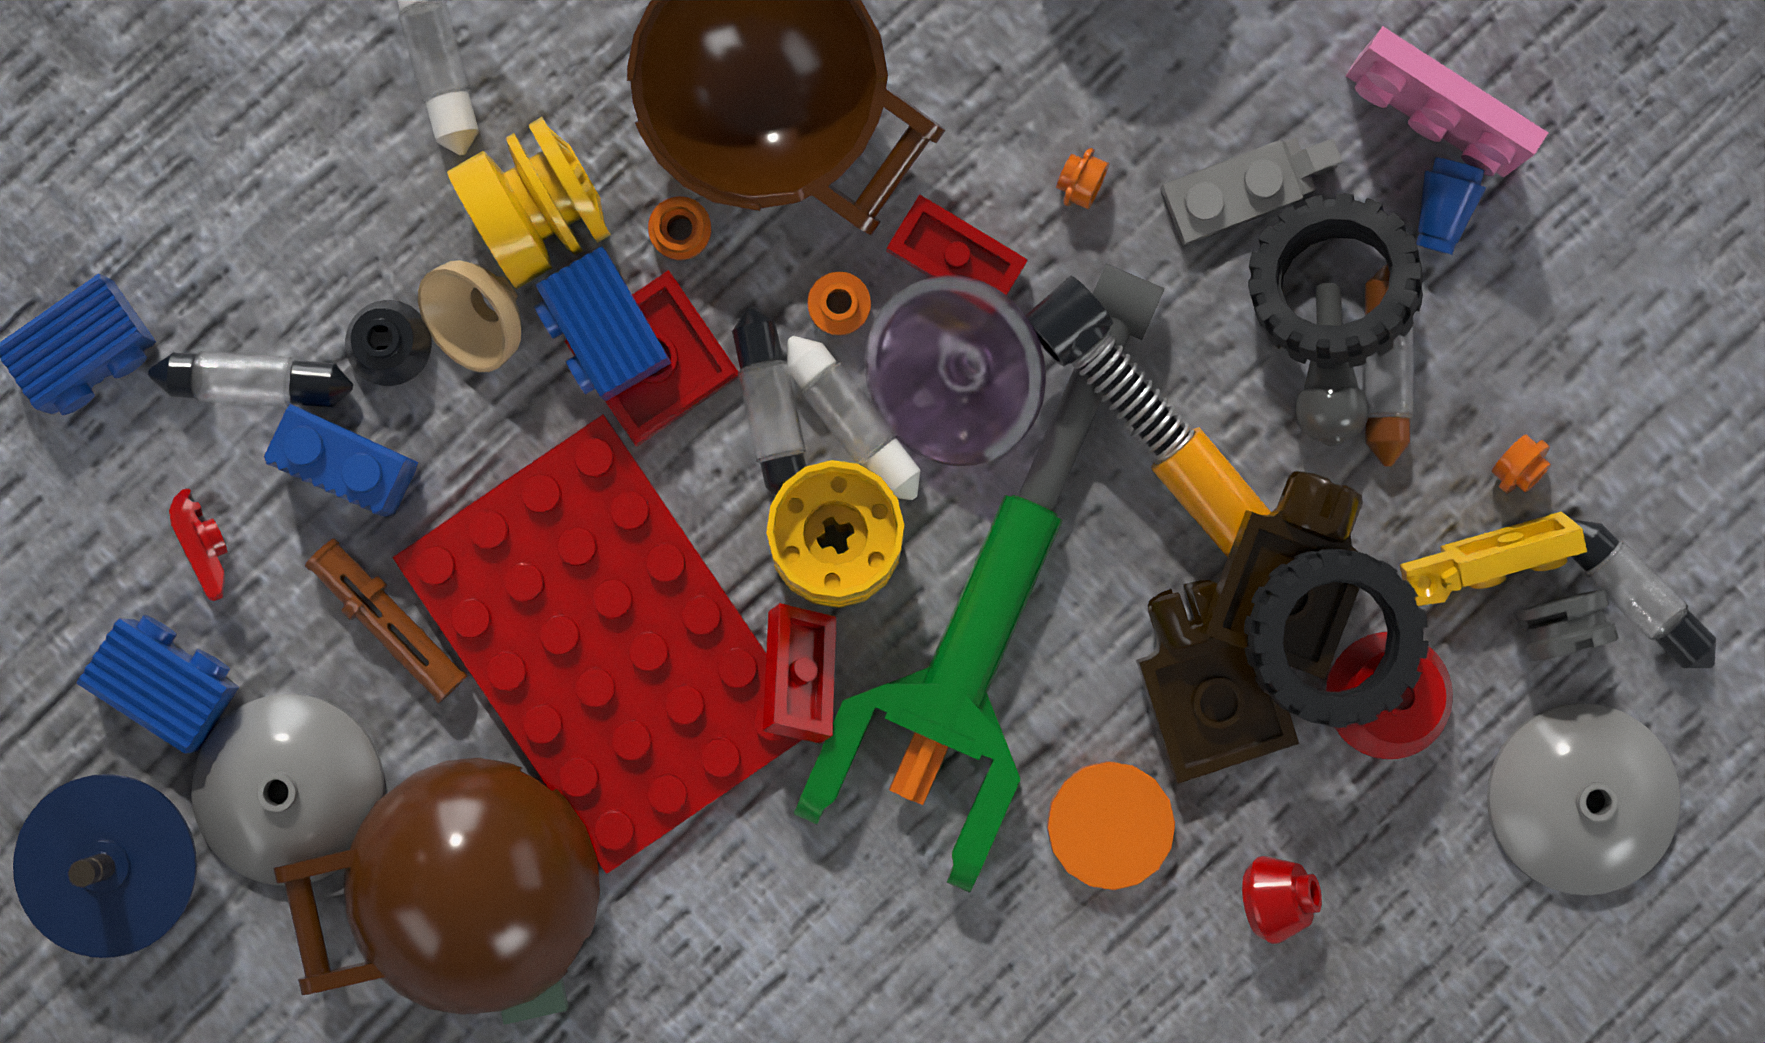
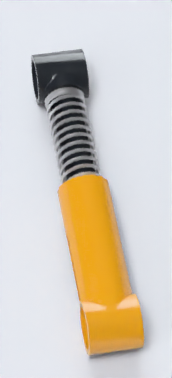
[1022,276,1271,558]

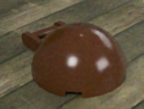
[627,0,946,235]
[273,758,600,1015]

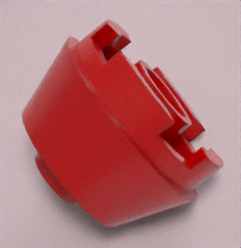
[1326,632,1453,759]

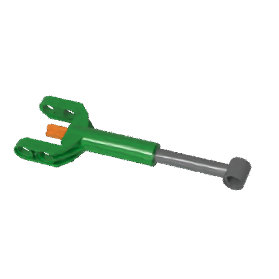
[794,263,1165,893]

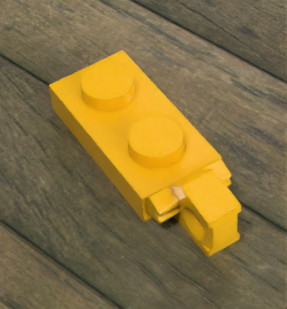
[1400,511,1587,606]

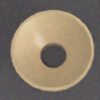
[418,260,521,372]

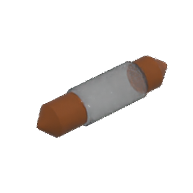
[1362,264,1414,467]

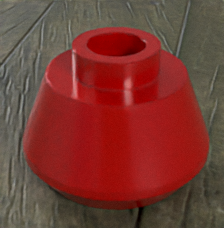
[1242,856,1322,944]

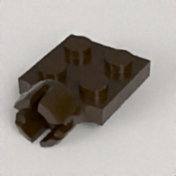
[1200,471,1363,679]
[1136,580,1300,784]

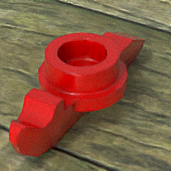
[169,488,228,601]

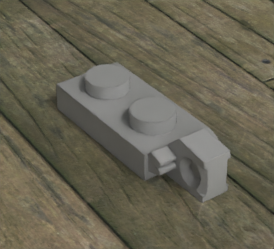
[1160,137,1343,246]

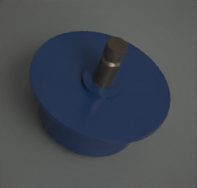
[13,774,197,958]

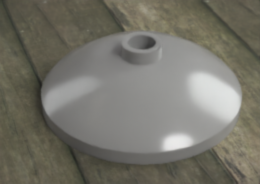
[191,694,385,886]
[1487,703,1680,895]

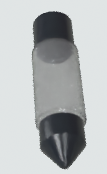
[732,308,806,496]
[148,351,353,408]
[1571,520,1716,668]

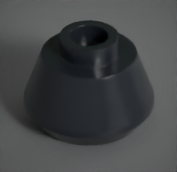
[345,300,432,386]

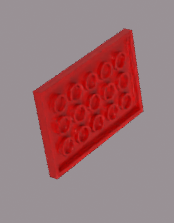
[392,414,802,875]

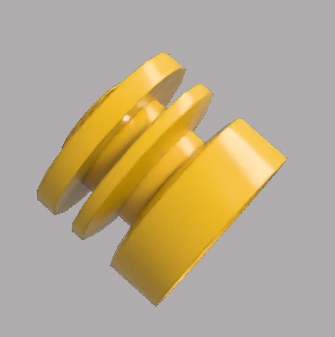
[447,117,611,289]
[766,460,904,608]

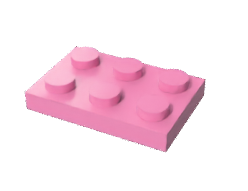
[1346,26,1548,178]

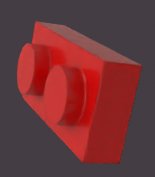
[886,194,1028,317]
[763,603,837,744]

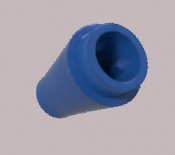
[1416,157,1486,255]

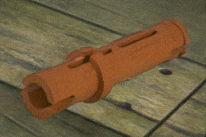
[305,538,468,704]

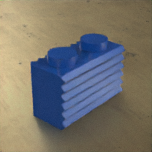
[534,246,671,401]
[0,273,156,415]
[264,404,418,517]
[76,615,240,754]

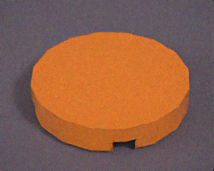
[1046,761,1175,890]

